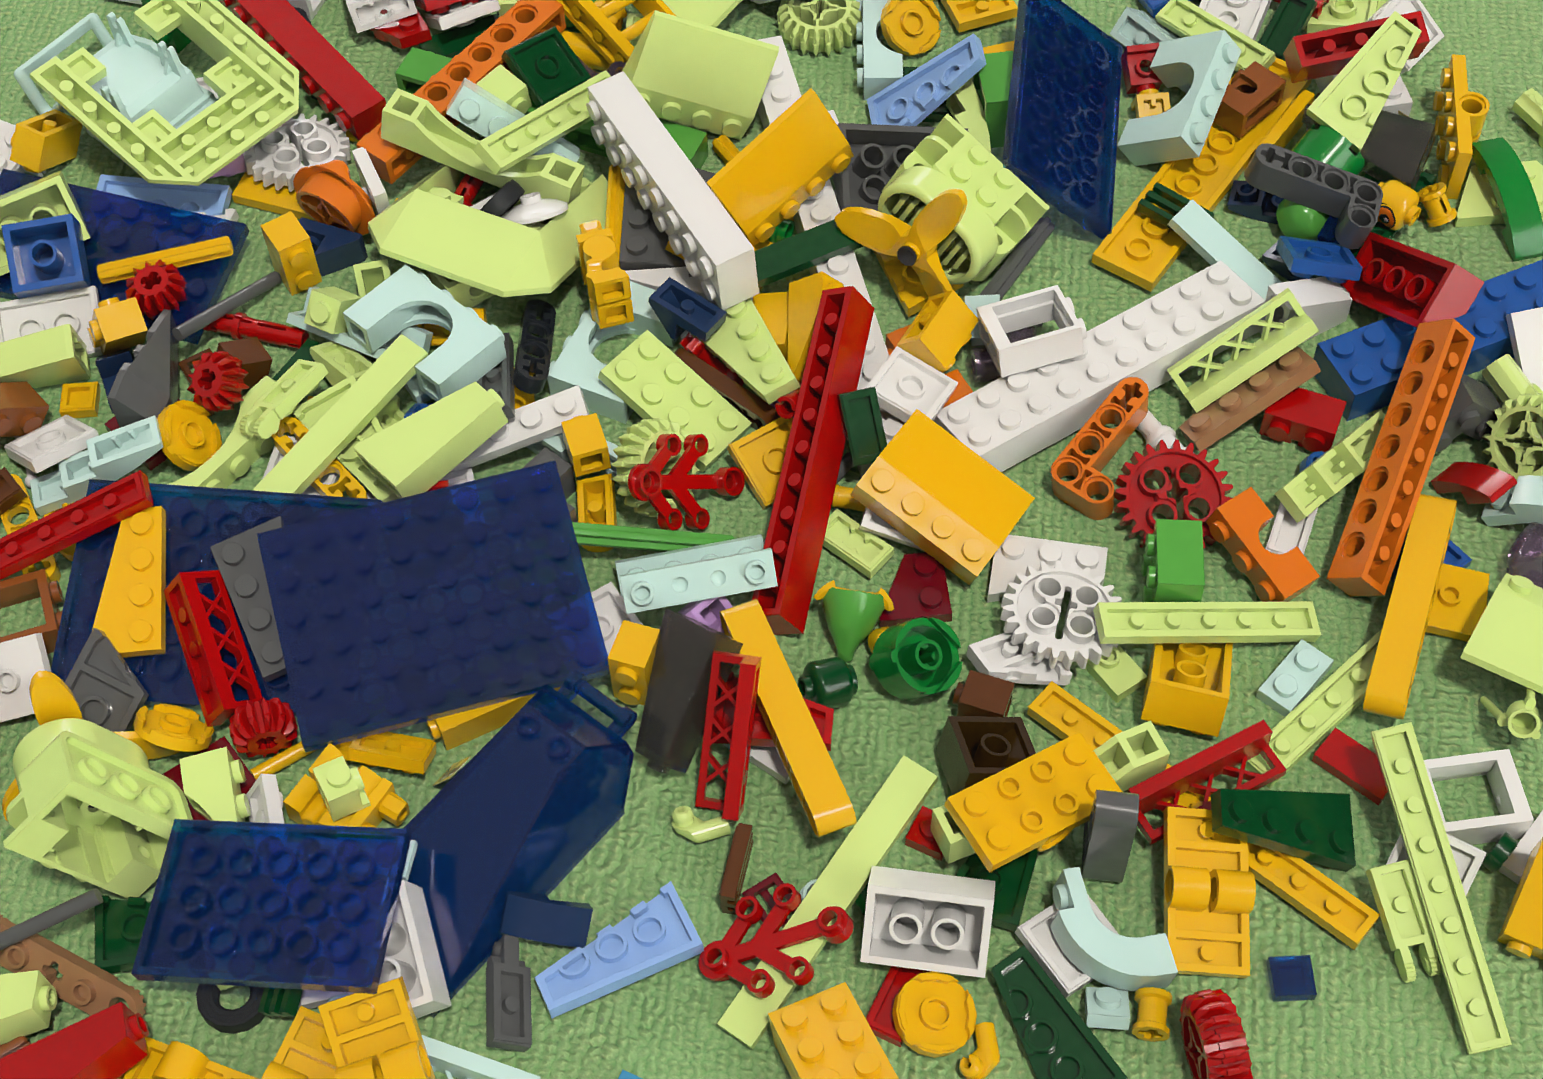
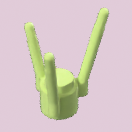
[1480,688,1543,739]

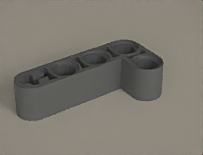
[1244,143,1383,250]
[1081,789,1139,883]

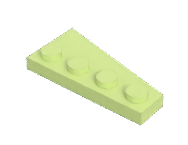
[1306,11,1422,154]
[293,375,399,507]

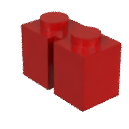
[1259,387,1347,452]

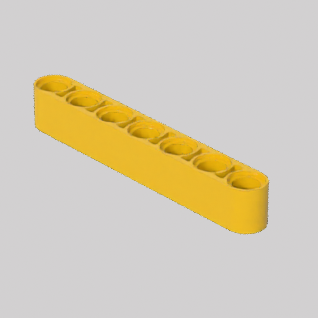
[1363,494,1457,720]
[719,599,857,838]

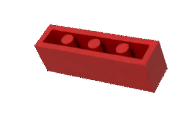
[1283,11,1430,83]

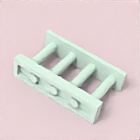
[615,534,778,614]

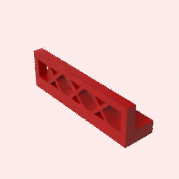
[164,570,262,727]
[695,651,762,821]
[1127,719,1287,845]

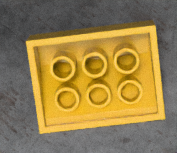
[706,88,854,247]
[851,409,1035,585]

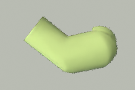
[672,806,731,843]

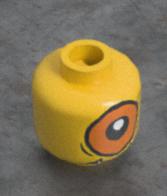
[1377,179,1421,231]

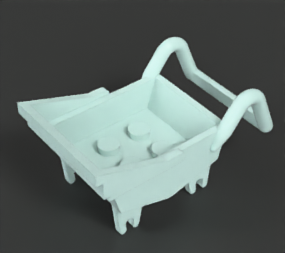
[14,12,218,173]

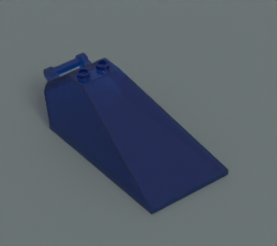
[315,670,637,1018]

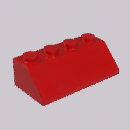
[1340,232,1484,328]

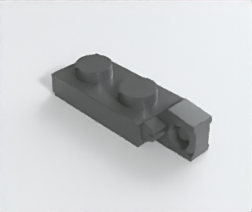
[486,935,532,1052]

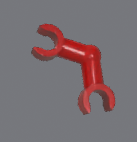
[680,333,744,386]

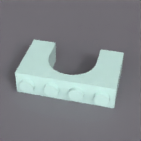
[1117,30,1241,166]
[343,265,507,402]
[547,281,679,424]

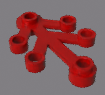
[628,434,745,530]
[698,883,854,998]

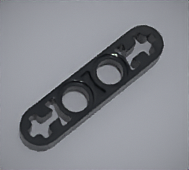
[513,299,556,394]

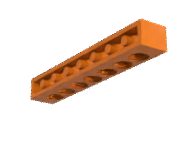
[356,0,566,185]
[1326,318,1475,596]

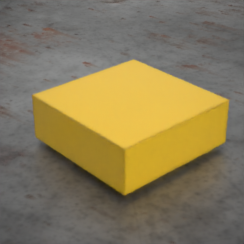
[59,381,101,418]

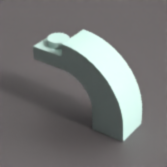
[1481,475,1543,527]
[1050,867,1178,991]

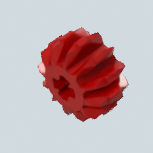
[125,259,187,320]
[187,351,250,412]
[229,697,298,758]

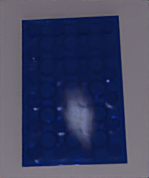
[131,819,411,994]

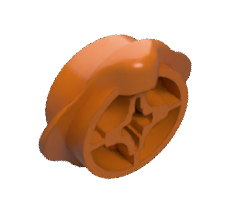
[293,160,375,235]

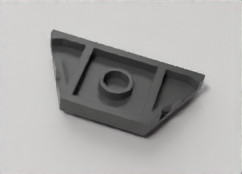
[65,628,149,732]

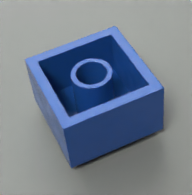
[1,213,91,299]

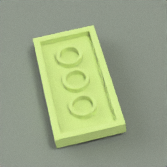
[598,330,752,472]

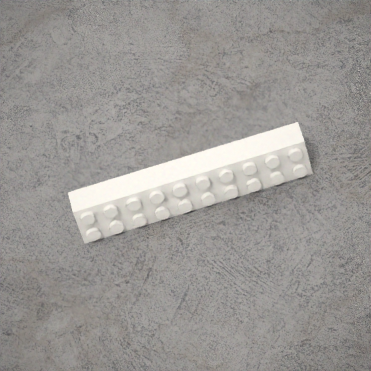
[934,260,1266,472]

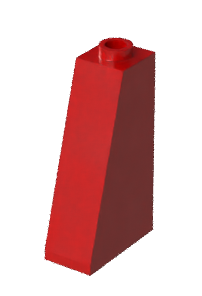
[0,1001,149,1079]

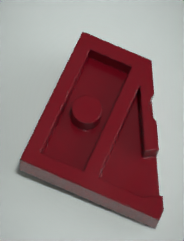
[879,552,952,628]

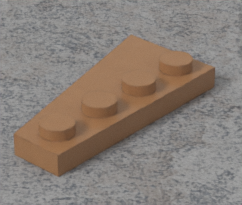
[1179,346,1321,452]

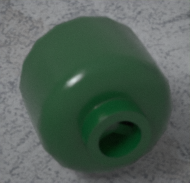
[798,657,858,708]

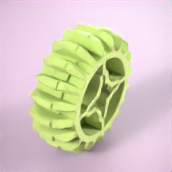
[777,0,862,56]
[1482,393,1543,487]
[610,418,701,517]

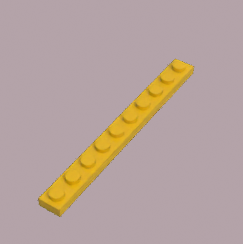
[1027,681,1380,950]

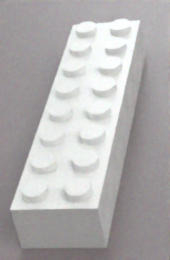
[586,71,759,310]

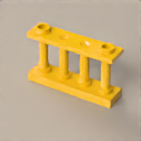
[556,0,676,73]

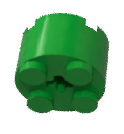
[1291,124,1365,175]
[869,618,962,701]

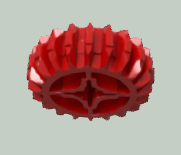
[1179,989,1253,1079]

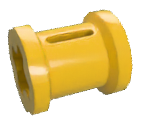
[1417,182,1457,227]
[1132,987,1173,1042]

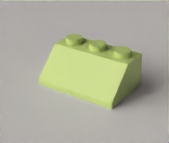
[0,171,91,276]

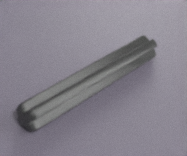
[980,217,1055,301]

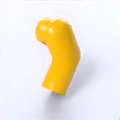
[959,1022,1000,1079]

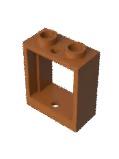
[0,569,70,654]

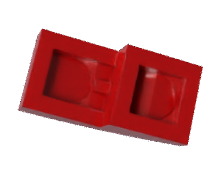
[1431,462,1517,504]

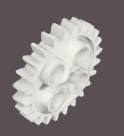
[243,113,351,192]
[1000,560,1122,671]

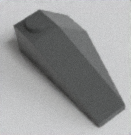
[107,309,179,428]

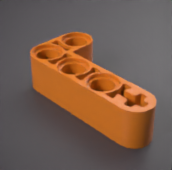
[1051,377,1149,520]

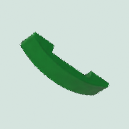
[1472,137,1543,262]

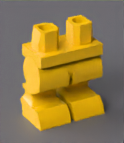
[576,220,634,329]
[283,743,410,840]

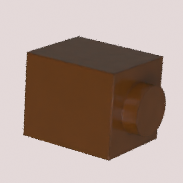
[216,337,273,389]
[952,670,1015,717]

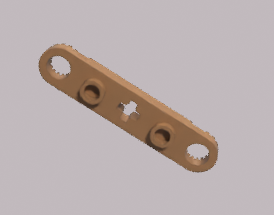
[0,914,146,1018]

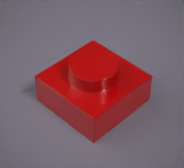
[905,806,944,861]

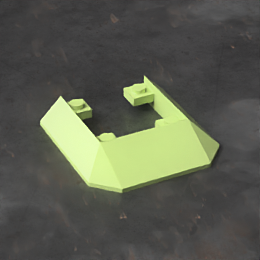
[30,0,299,186]
[368,136,608,297]

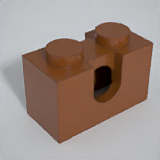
[1213,61,1286,139]

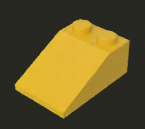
[1141,643,1233,737]

